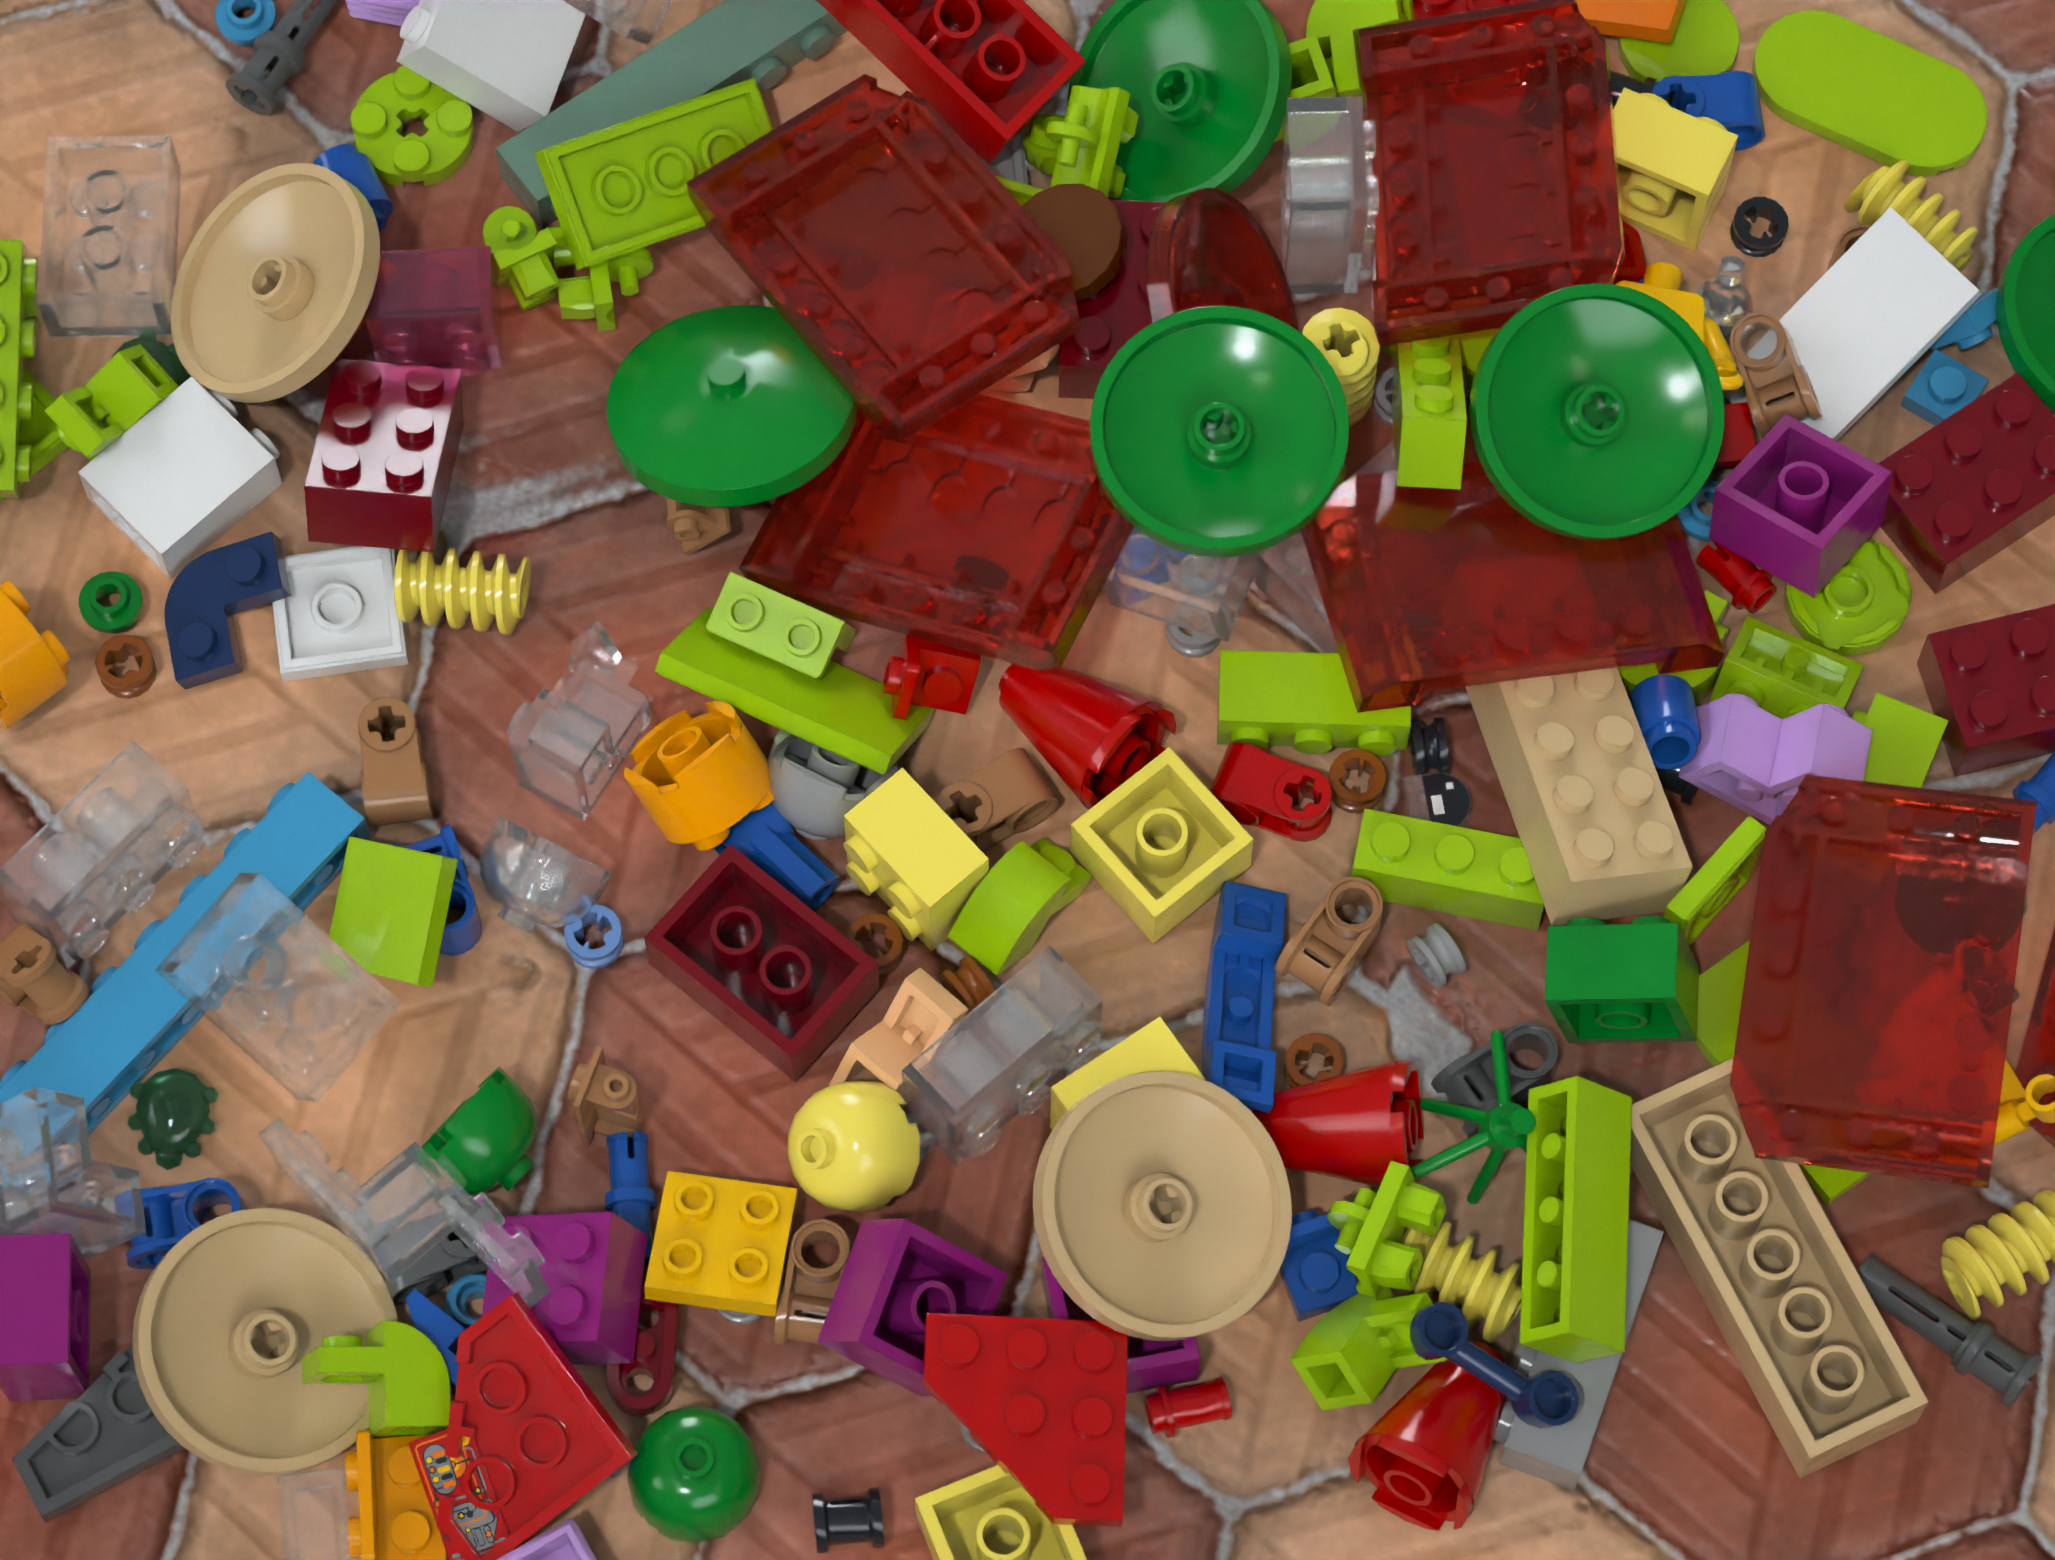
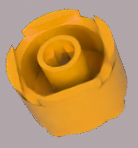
[0,580,71,731]
[624,701,774,851]

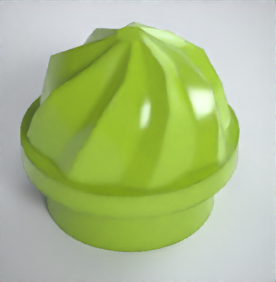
[1023,114,1065,176]

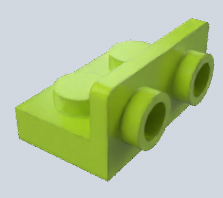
[706,571,857,679]
[1709,616,1864,719]

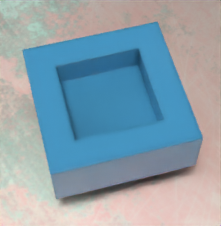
[1930,288,1998,350]
[1901,349,1989,426]

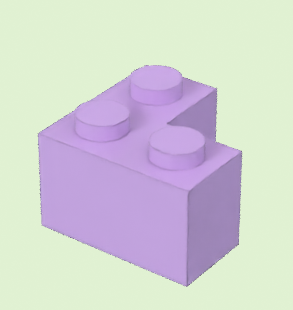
[1679,693,1872,828]

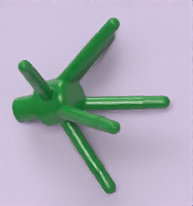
[1410,1030,1536,1205]

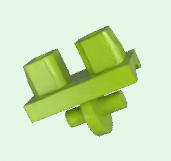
[1045,85,1139,198]
[482,206,560,312]
[550,225,654,332]
[1327,1161,1447,1298]

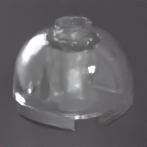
[480,815,613,934]

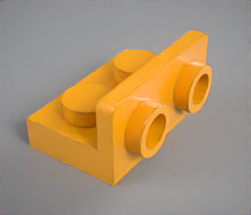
[345,1430,448,1560]

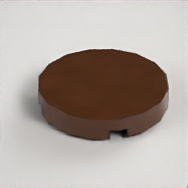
[1004,183,1128,304]

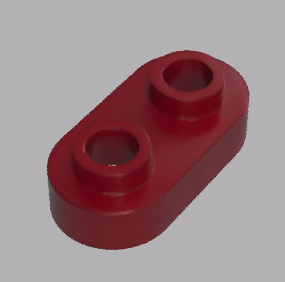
[606,1281,679,1416]

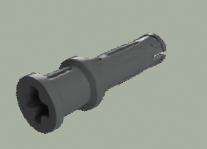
[225,0,339,115]
[1857,1253,2043,1408]

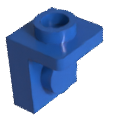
[1279,1210,1359,1322]

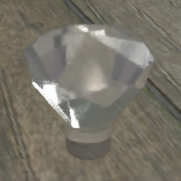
[1696,256,1753,326]
[567,620,639,687]

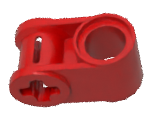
[1210,742,1332,842]

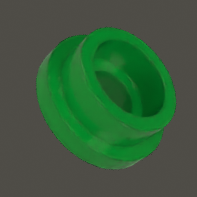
[79,571,143,633]

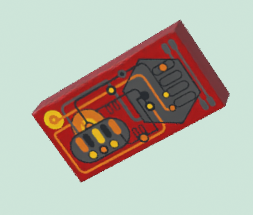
[408,1422,520,1560]

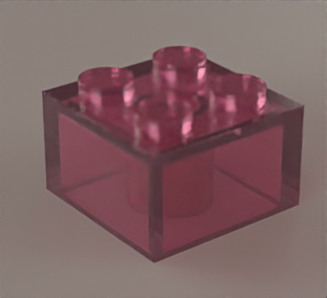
[366,246,503,376]

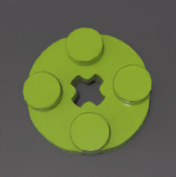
[350,65,475,187]

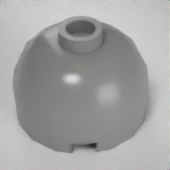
[768,729,898,840]

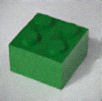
[1545,916,1699,1043]

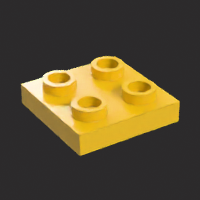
[644,1171,798,1317]

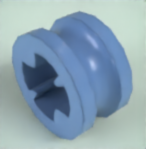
[564,904,624,969]

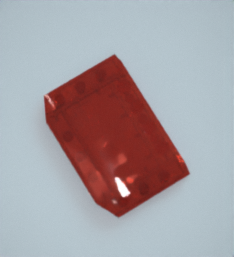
[1359,0,1625,346]
[687,74,1080,443]
[738,375,1134,672]
[1301,461,1725,713]
[1730,774,2037,1188]

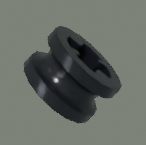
[1730,197,1789,257]
[1409,717,1449,777]

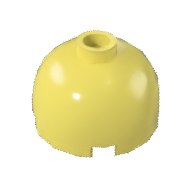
[787,1081,920,1212]

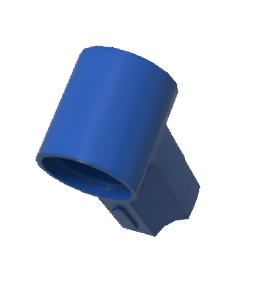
[714,803,838,912]

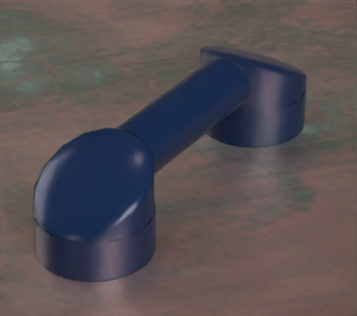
[1410,1302,1578,1428]

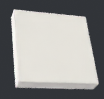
[272,546,409,682]

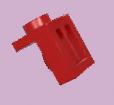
[883,634,981,720]

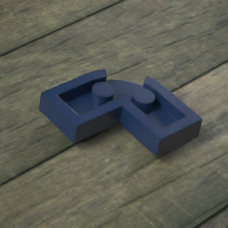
[164,531,291,689]

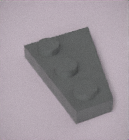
[12,1344,185,1523]

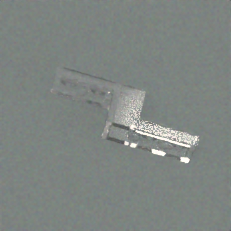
[259,1117,551,1308]

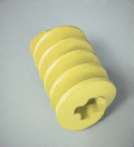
[1843,159,1979,272]
[1302,308,1380,427]
[394,548,531,636]
[1940,1190,2055,1320]
[1399,1221,1522,1344]

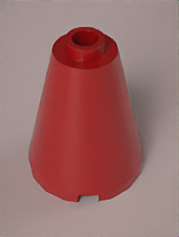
[999,656,1177,810]
[1250,1060,1424,1187]
[1348,1342,1505,1531]

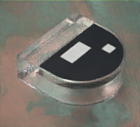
[1401,772,1471,827]

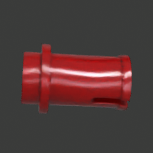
[1696,541,1777,614]
[1144,1377,1232,1438]

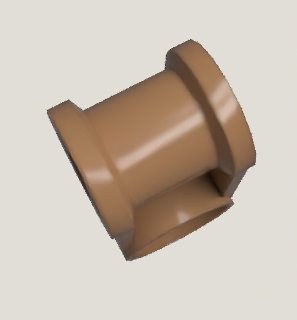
[1729,312,1823,439]
[358,697,433,827]
[936,748,1059,852]
[1274,877,1383,1006]
[0,921,89,1025]
[774,1219,851,1353]

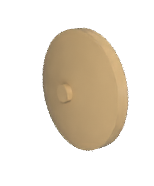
[171,163,380,403]
[1033,1071,1292,1341]
[132,1208,398,1476]

